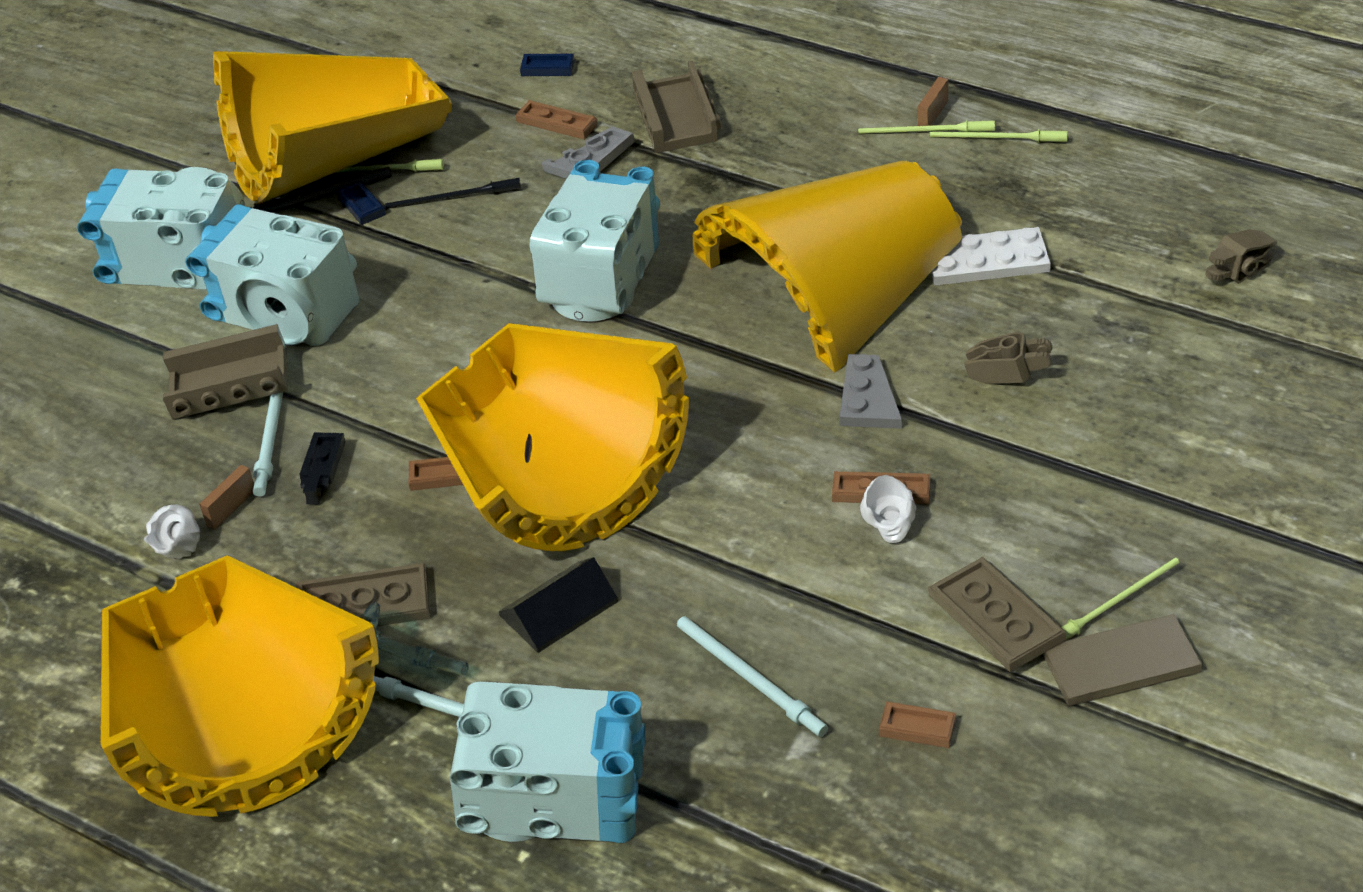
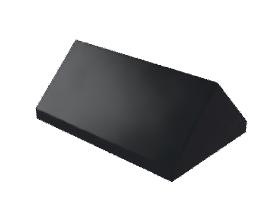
[499,557,618,653]

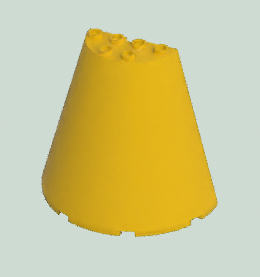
[213,51,452,202]
[692,161,962,373]
[416,323,689,551]
[100,555,379,817]

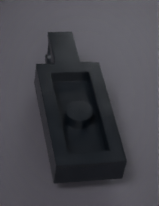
[299,432,346,505]

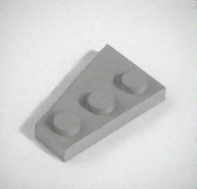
[542,127,635,179]
[839,354,902,429]

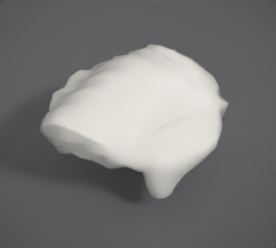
[860,475,916,543]
[144,504,200,559]

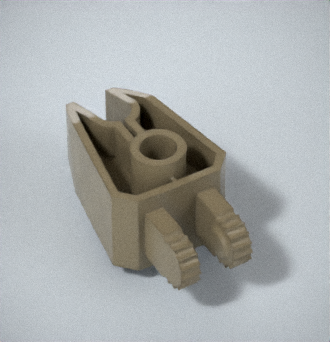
[1205,229,1277,284]
[964,331,1053,384]

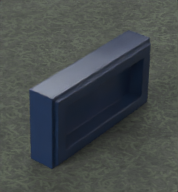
[520,53,575,76]
[336,181,386,225]

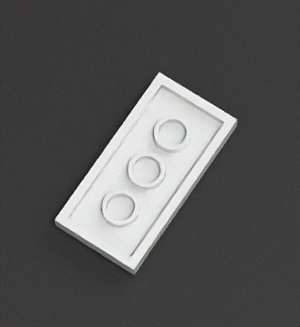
[931,227,1051,286]

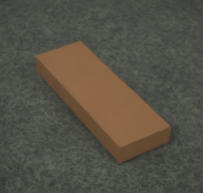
[516,100,598,140]
[832,471,930,505]

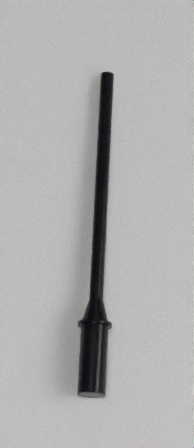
[385,178,521,209]

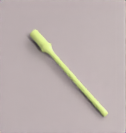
[858,120,995,134]
[930,129,1068,143]
[336,159,444,173]
[1061,557,1179,641]

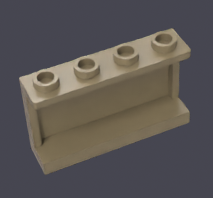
[631,61,721,153]
[163,324,288,419]

